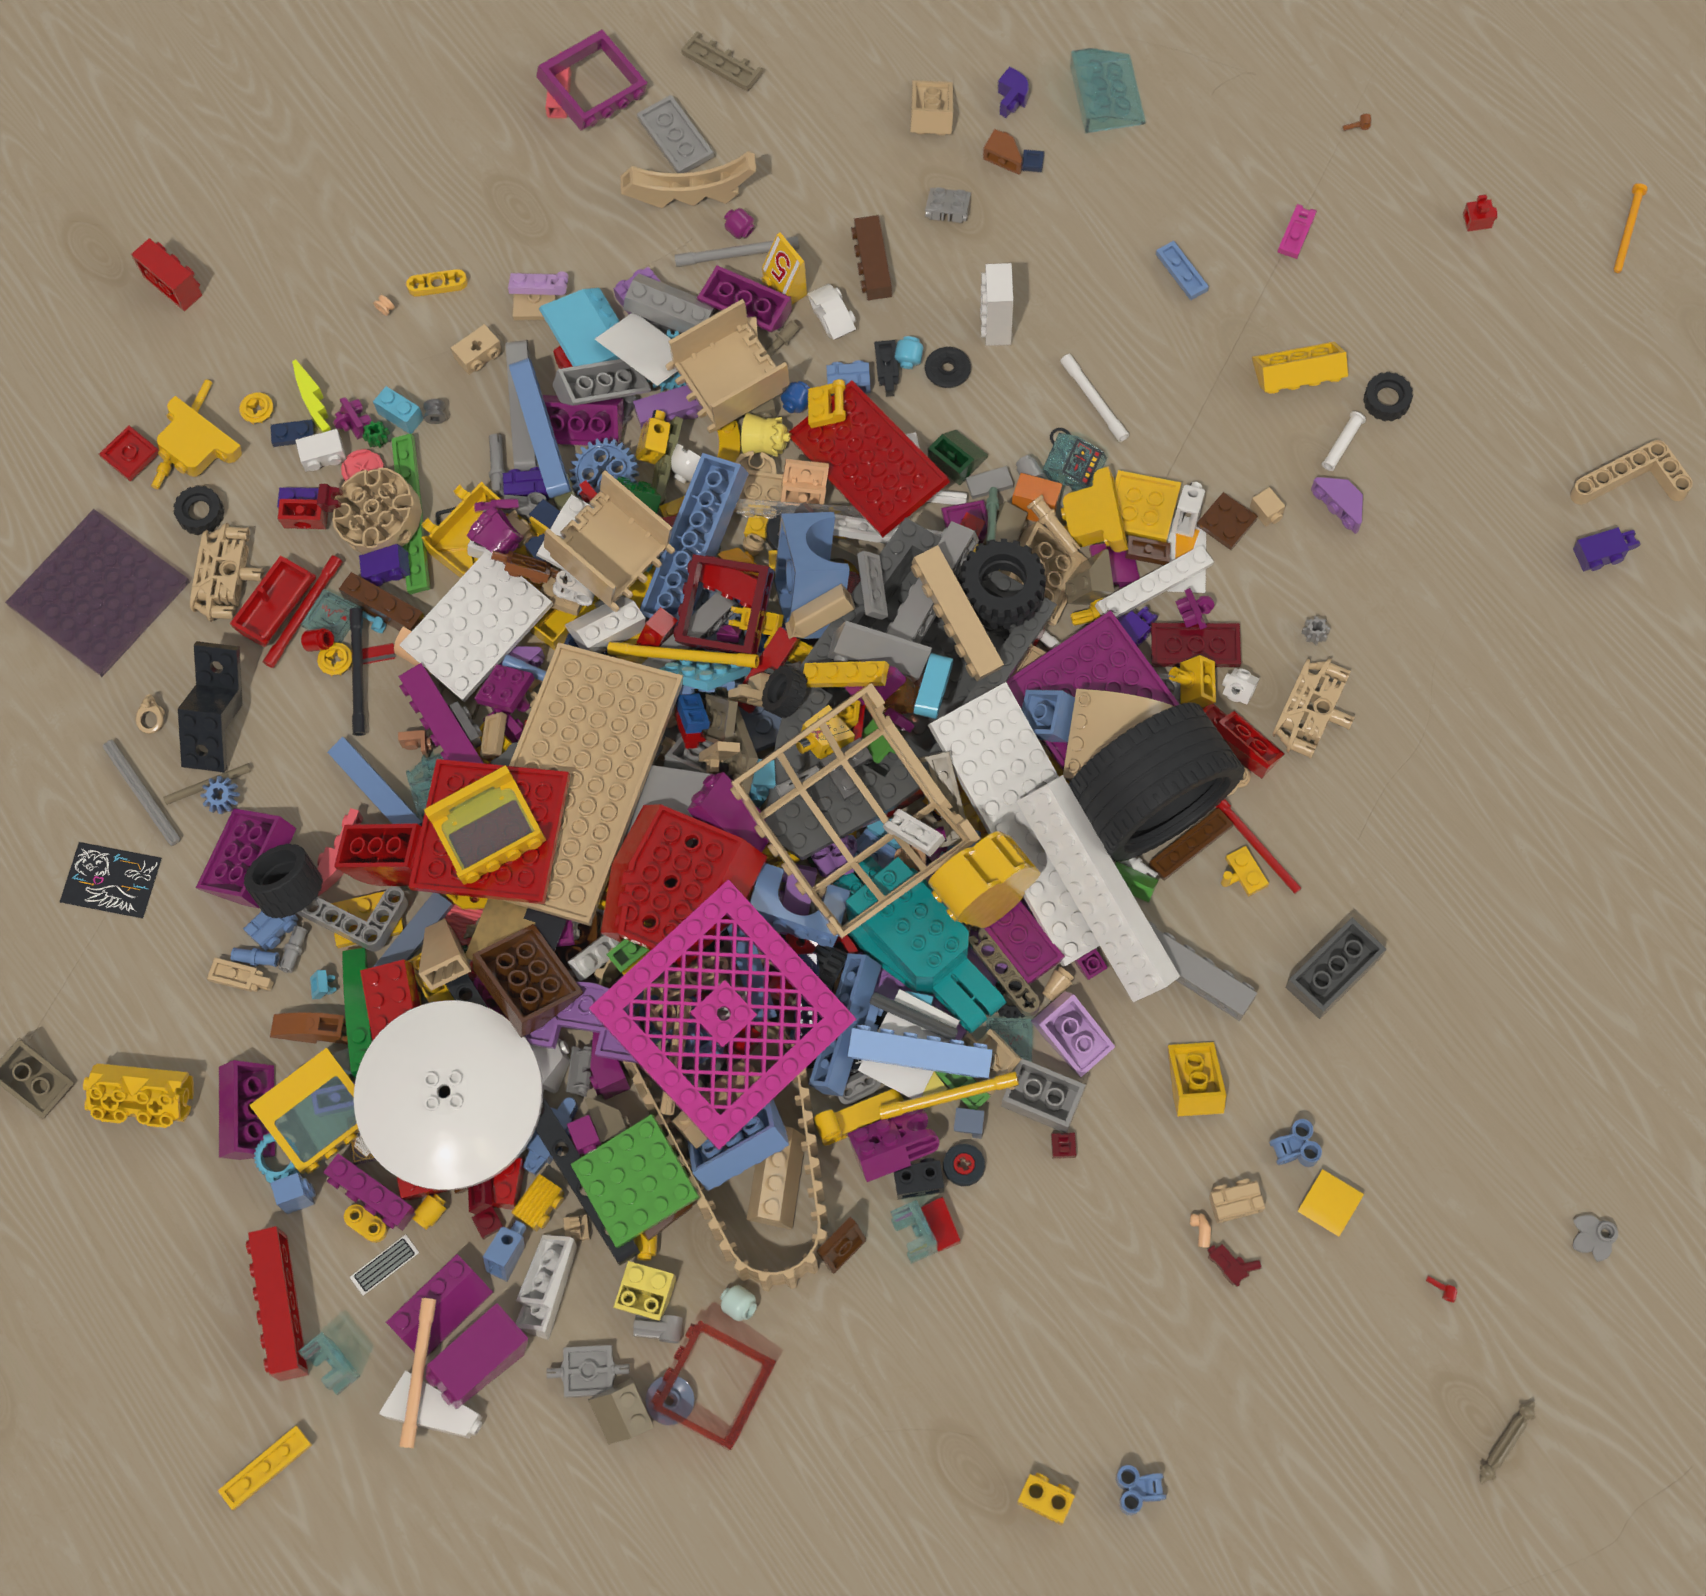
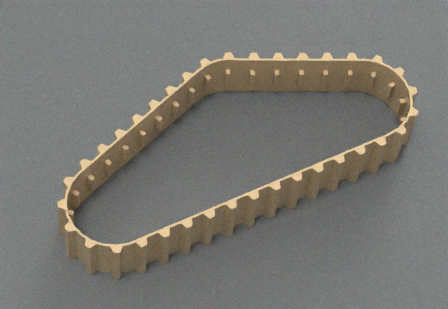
[594,948,828,1292]

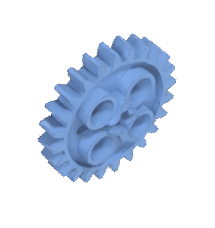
[569,438,639,498]

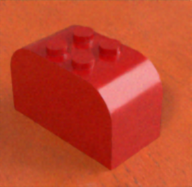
[334,823,422,886]

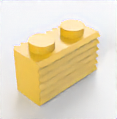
[511,1174,564,1232]

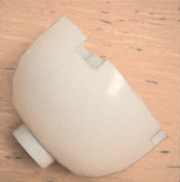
[671,444,700,484]

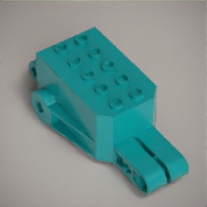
[833,856,1006,1033]

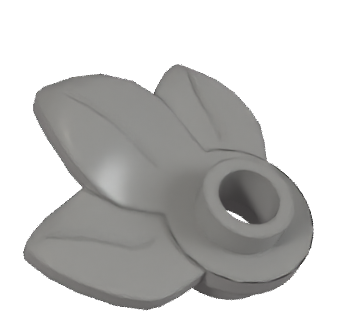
[1573,1215,1618,1262]

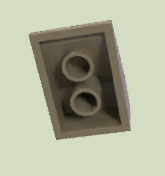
[0,1037,74,1119]

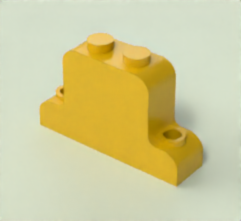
[157,396,242,477]
[1061,466,1128,552]

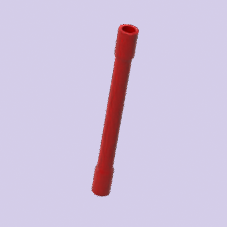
[262,555,343,668]

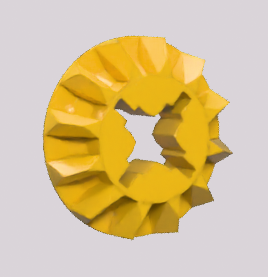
[239,392,274,425]
[317,643,352,676]

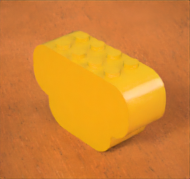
[928,831,1041,928]

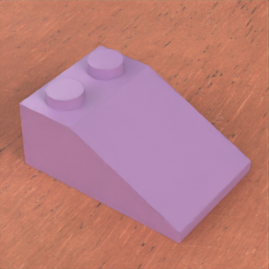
[1031,991,1115,1077]

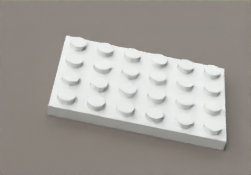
[400,550,554,702]

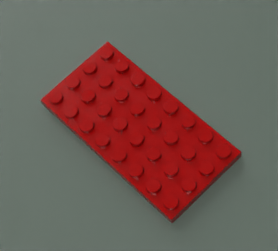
[788,380,950,538]

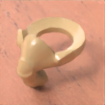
[136,694,165,734]

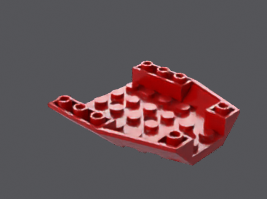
[601,804,767,968]

